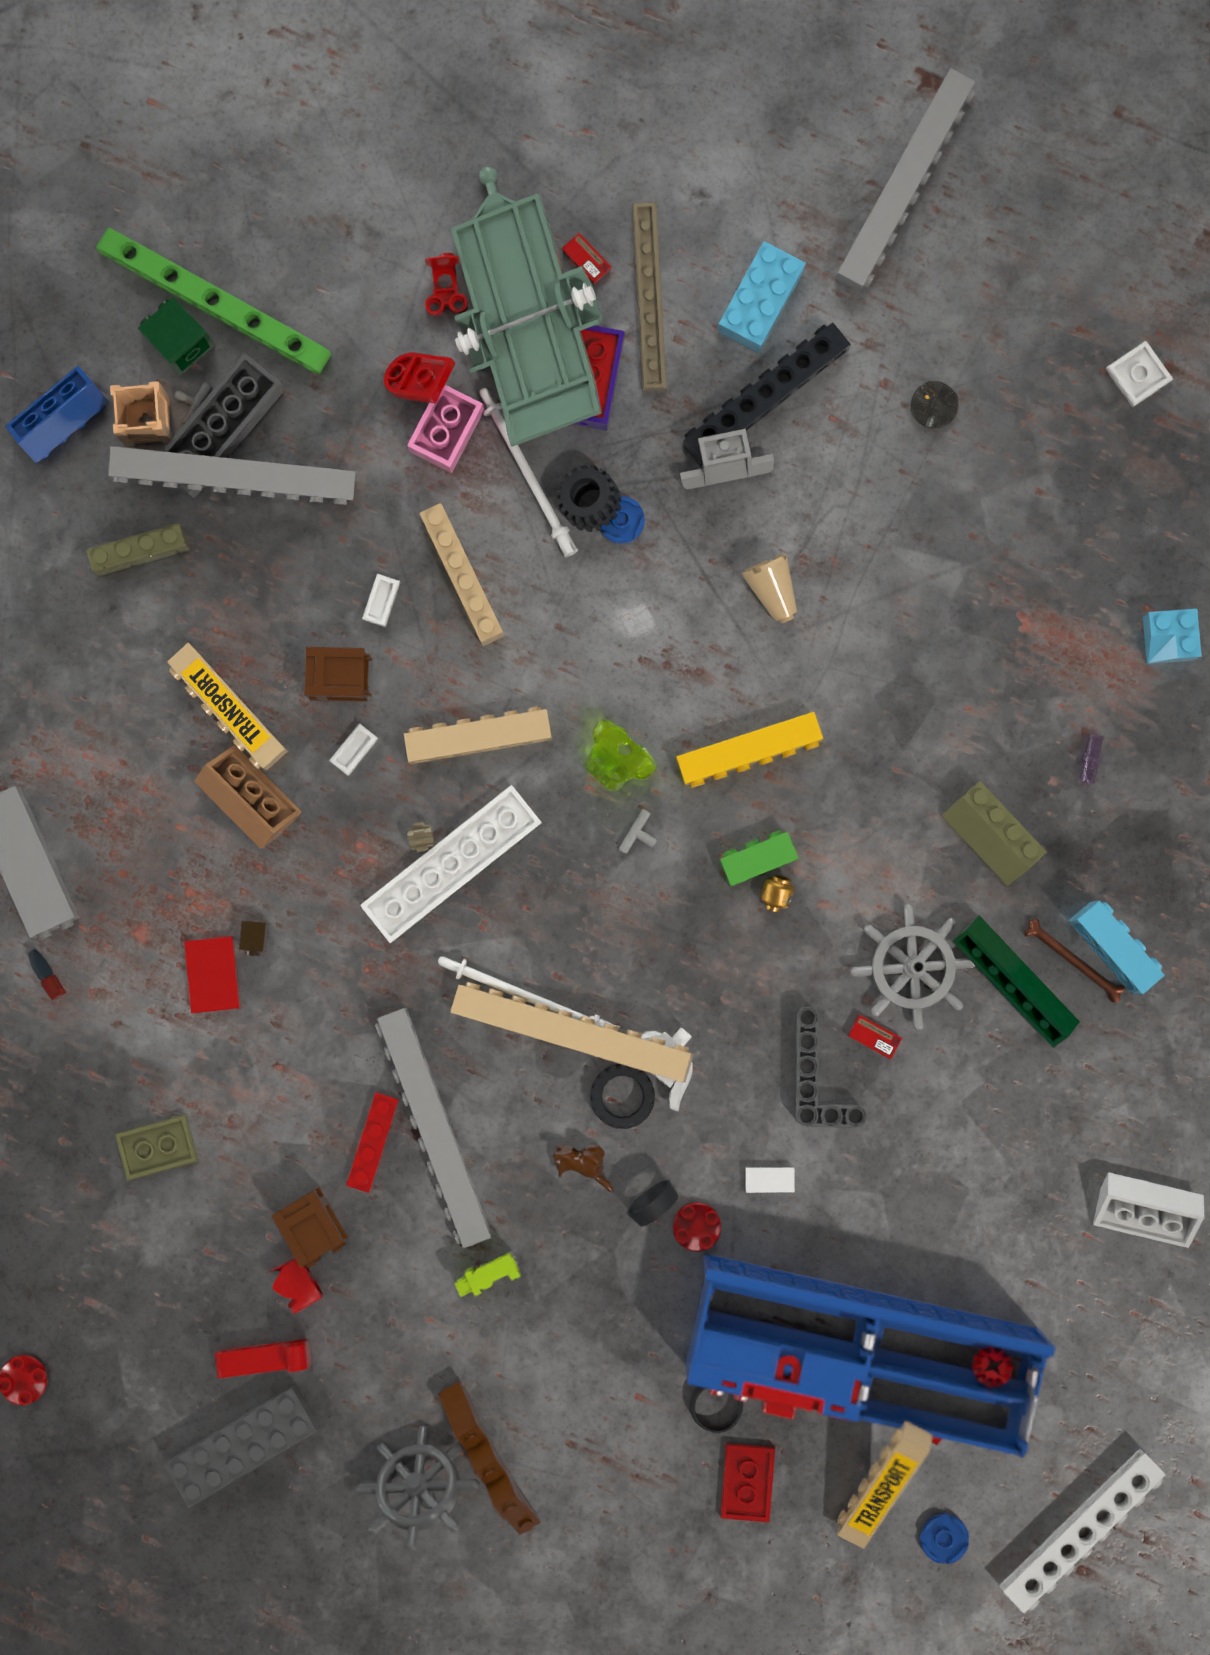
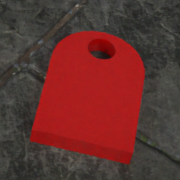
[384,352,456,404]

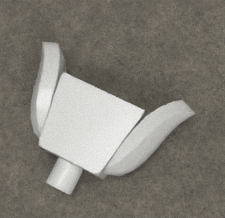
[641,1028,693,1112]

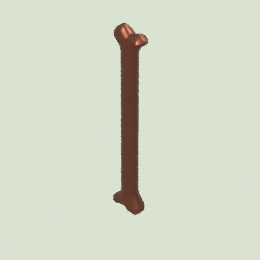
[1025,919,1125,1003]

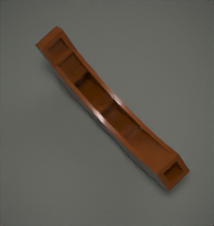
[438,1381,541,1535]

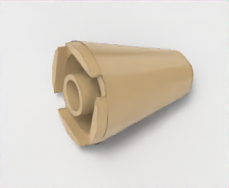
[742,554,797,624]

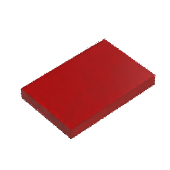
[184,936,241,1014]
[720,1442,775,1523]

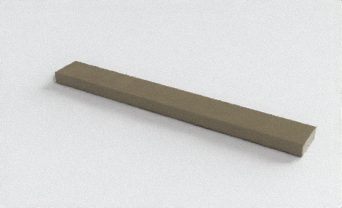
[632,202,667,392]

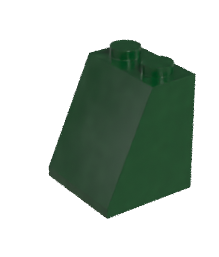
[138,297,215,376]

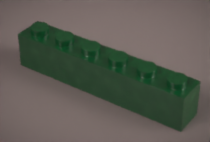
[953,915,1080,1048]

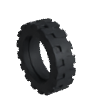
[590,1064,655,1129]

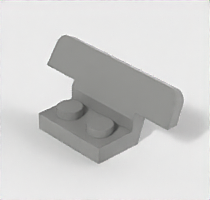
[680,429,774,489]

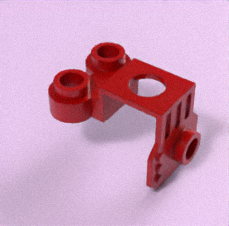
[425,253,468,317]

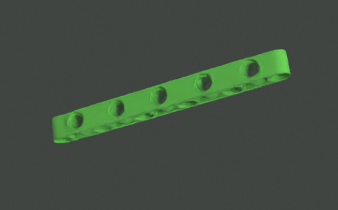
[96,228,332,375]

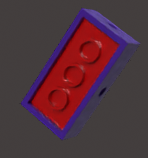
[572,325,625,431]

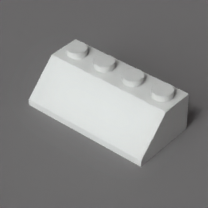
[1093,1172,1204,1248]

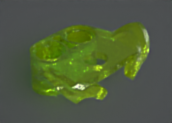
[585,719,657,791]

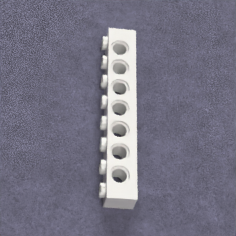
[999,1449,1166,1613]

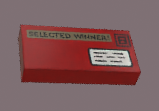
[562,233,611,285]
[848,1015,902,1059]

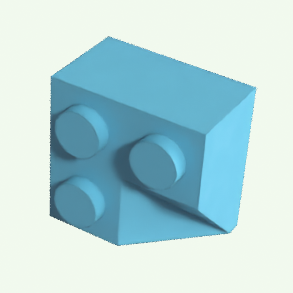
[1143,609,1202,664]

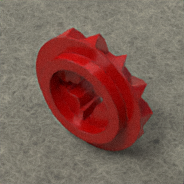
[972,1346,1013,1387]

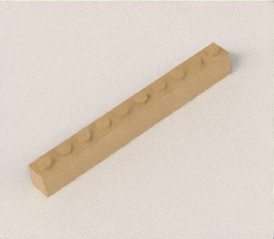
[450,982,694,1083]

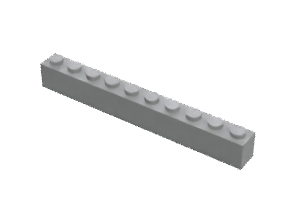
[836,68,976,293]
[108,446,355,505]
[375,1008,492,1248]

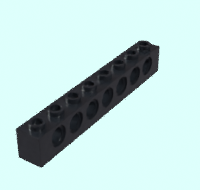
[683,322,851,467]

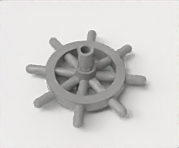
[851,904,975,1031]

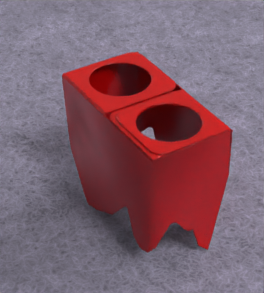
[266,1258,324,1316]

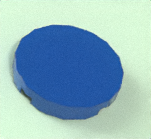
[600,496,645,544]
[919,1513,969,1564]

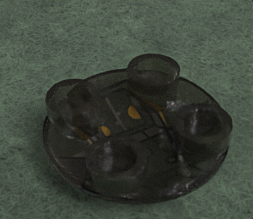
[911,381,958,429]

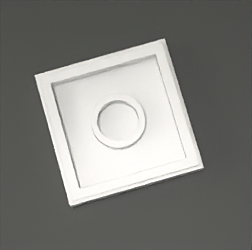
[1106,341,1173,407]

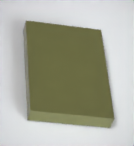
[115,1114,199,1181]

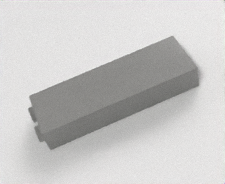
[0,786,79,941]

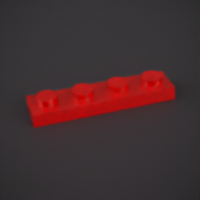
[346,1092,399,1193]

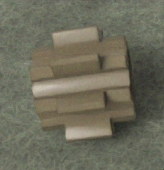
[407,822,435,852]

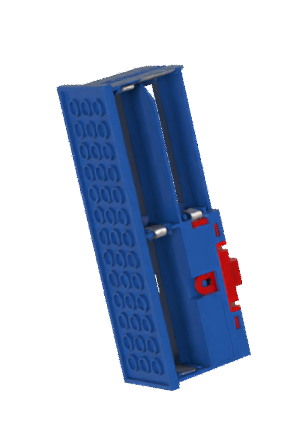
[685,1253,1055,1458]

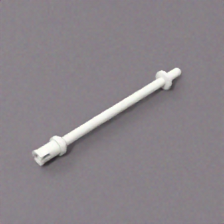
[479,387,578,558]
[438,957,620,1027]

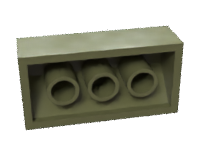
[941,781,1047,886]

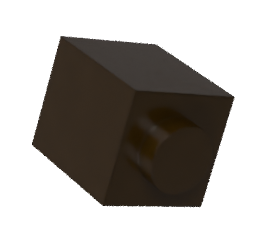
[239,921,269,956]

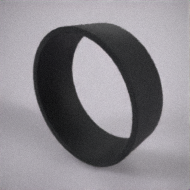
[627,1180,678,1227]
[690,1386,743,1433]

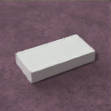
[362,574,400,627]
[329,723,378,776]
[745,1167,795,1193]

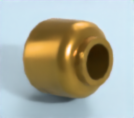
[760,874,795,912]

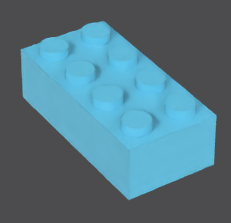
[717,241,806,353]
[1068,900,1165,995]

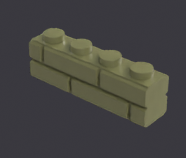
[86,523,190,577]

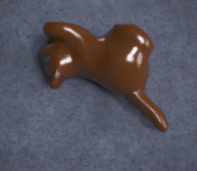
[553,1144,614,1193]

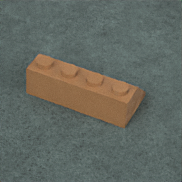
[194,745,302,849]

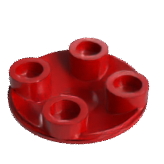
[673,1202,721,1252]
[0,1355,47,1405]

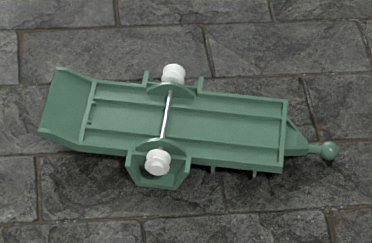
[451,166,603,447]

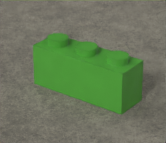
[719,830,799,887]

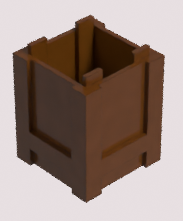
[304,647,373,702]
[271,1187,349,1269]

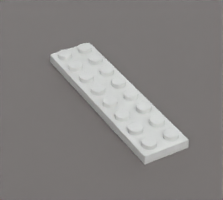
[360,785,542,943]

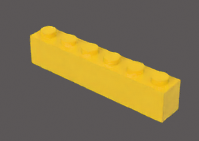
[676,712,823,788]

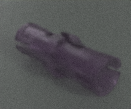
[1079,734,1104,784]

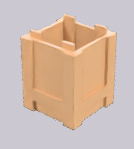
[110,381,173,447]

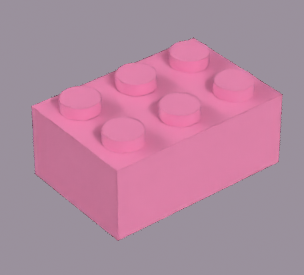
[407,385,484,473]

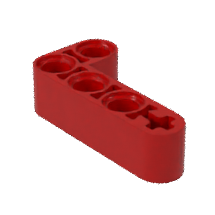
[214,1339,312,1378]

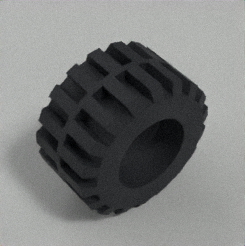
[556,465,622,532]

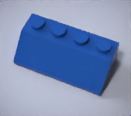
[5,366,109,463]

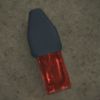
[28,949,66,1000]

